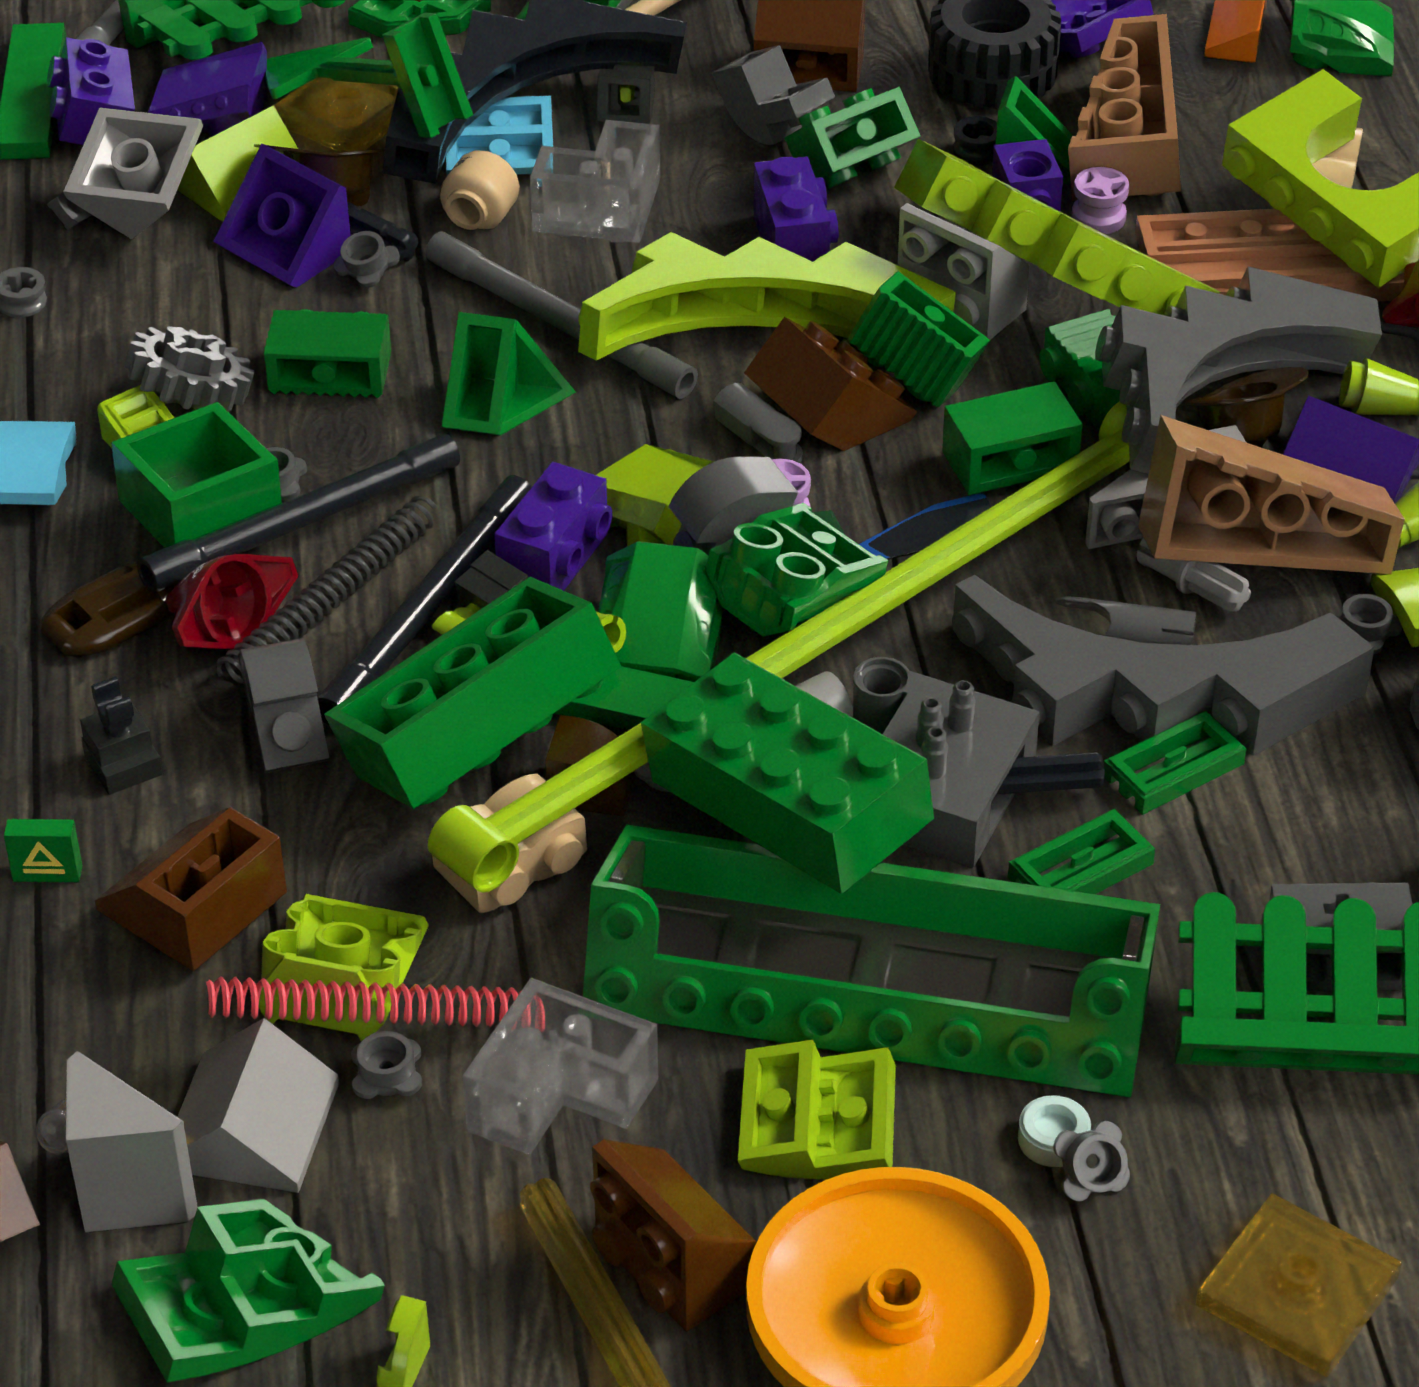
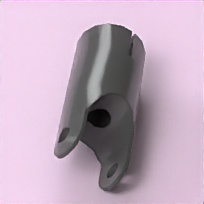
[1055,596,1196,645]

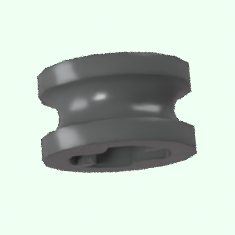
[0,267,47,318]

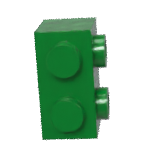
[942,381,1083,495]

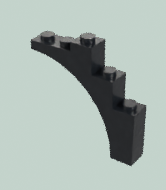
[382,0,687,184]

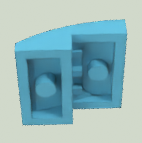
[446,96,554,175]
[0,421,76,505]

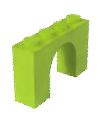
[1222,69,1419,288]

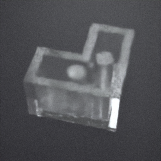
[530,120,660,243]
[463,978,658,1155]

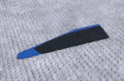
[859,493,992,559]

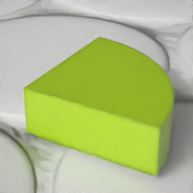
[377,1295,430,1387]

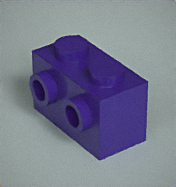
[47,37,135,145]
[754,156,839,262]
[495,461,612,591]

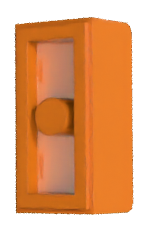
[1204,0,1267,63]

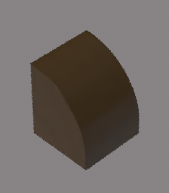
[545,715,636,816]

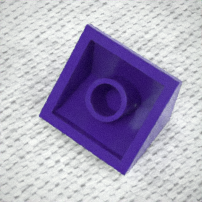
[213,143,351,288]
[1283,395,1419,503]

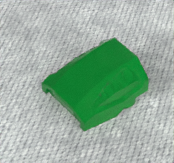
[1290,0,1394,76]
[706,503,889,637]
[597,541,725,682]

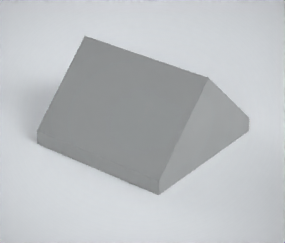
[63,108,203,239]
[177,1018,339,1193]
[66,1051,198,1232]

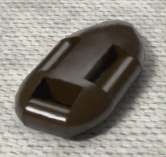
[41,561,178,656]

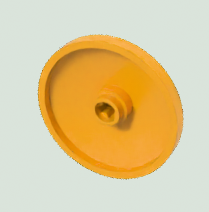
[746,1167,1050,1387]

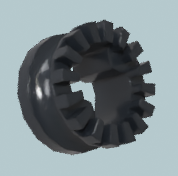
[953,116,997,166]

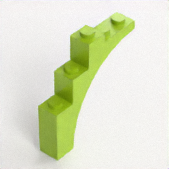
[894,139,1220,315]
[578,232,956,360]

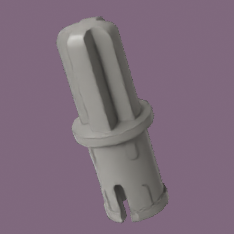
[1137,538,1251,612]

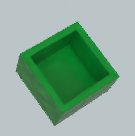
[111,402,282,548]

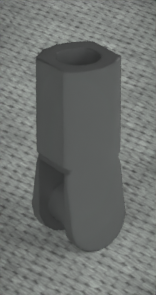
[713,383,803,463]

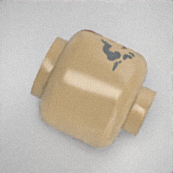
[439,150,520,230]

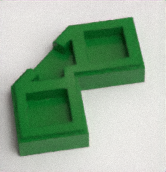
[348,0,491,38]

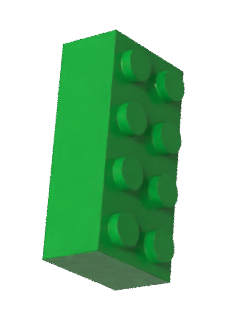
[324,577,622,809]
[641,652,934,894]

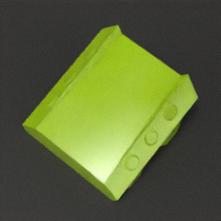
[596,444,715,546]
[258,894,429,1042]

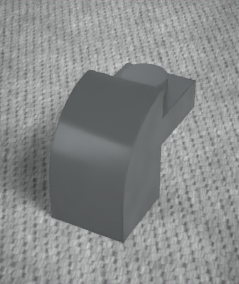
[712,45,835,145]
[668,457,798,555]
[238,638,329,773]

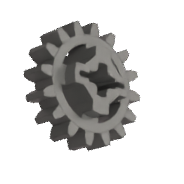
[124,326,254,411]

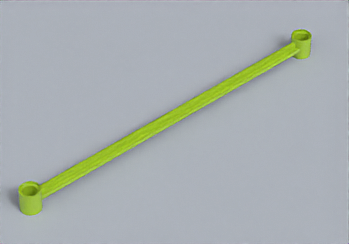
[428,401,1130,893]

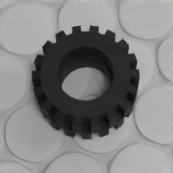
[928,0,1061,109]

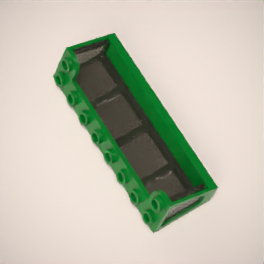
[582,825,1161,1097]

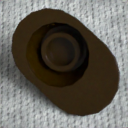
[254,144,385,207]
[1186,367,1308,448]

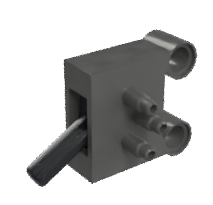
[852,657,1105,868]

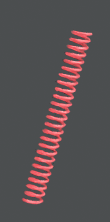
[206,976,549,1030]

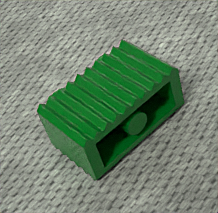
[848,271,990,407]
[264,309,391,398]
[1039,309,1120,431]

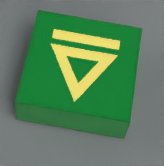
[4,819,83,882]

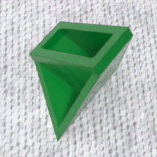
[996,76,1073,185]
[442,312,576,436]

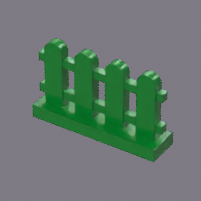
[118,0,346,60]
[1175,892,1419,1075]

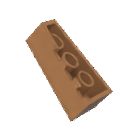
[1068,14,1181,201]
[1138,415,1405,574]

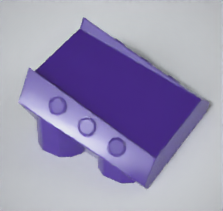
[148,42,267,137]

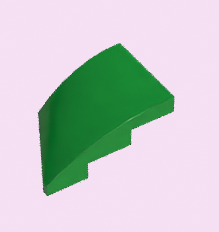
[111,1199,385,1383]

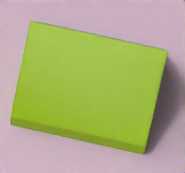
[177,105,298,222]

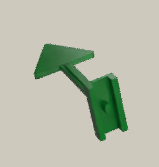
[266,13,473,138]

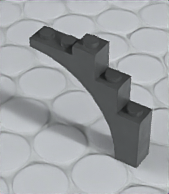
[1095,266,1382,473]
[952,575,1374,756]

